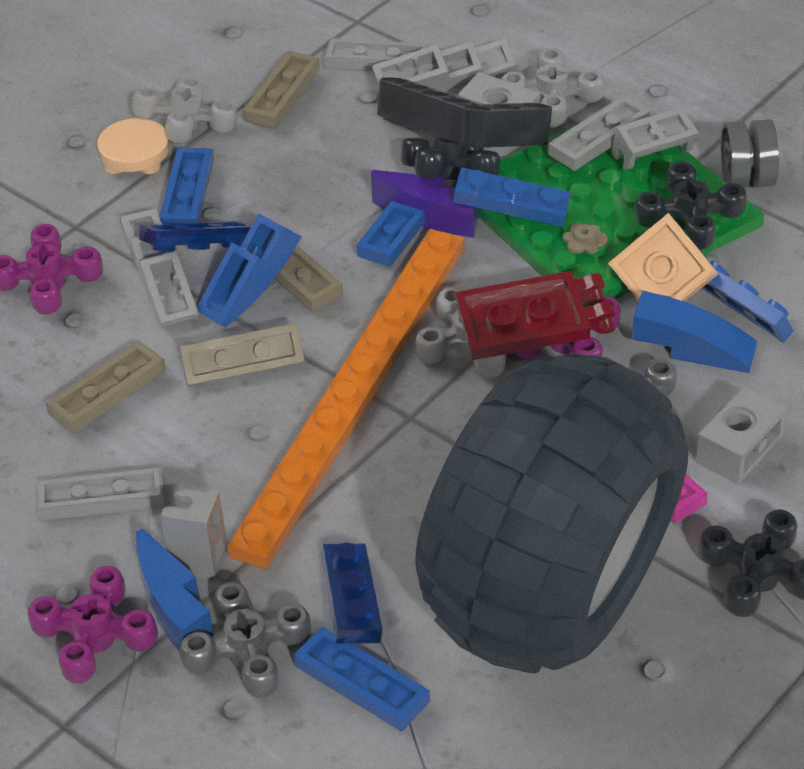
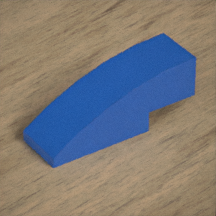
[197,213,302,327]
[632,291,757,373]
[135,528,214,651]

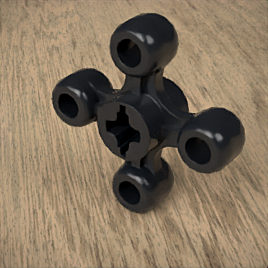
[401,138,500,180]
[634,161,747,250]
[699,509,804,617]

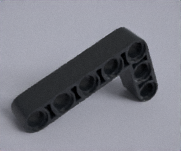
[377,77,552,148]

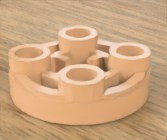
[97,118,170,174]

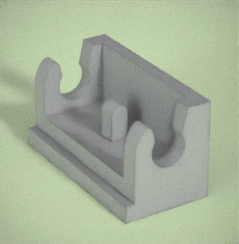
[611,107,699,171]
[160,489,227,580]

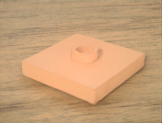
[608,213,719,302]

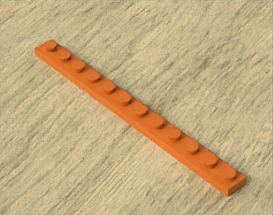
[227,229,465,570]

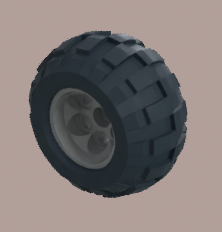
[415,352,689,674]

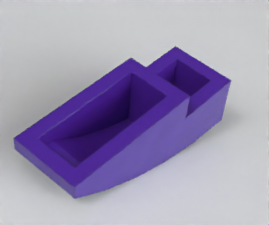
[371,170,479,238]

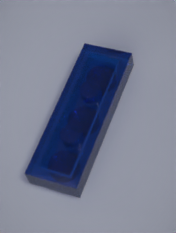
[139,221,252,252]
[321,542,383,644]

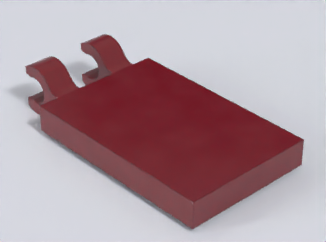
[455,271,615,360]

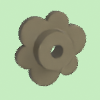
[563,223,608,254]

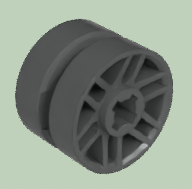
[721,119,779,188]

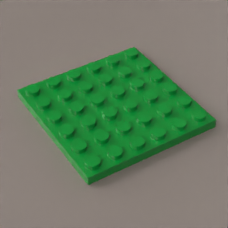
[452,126,764,307]

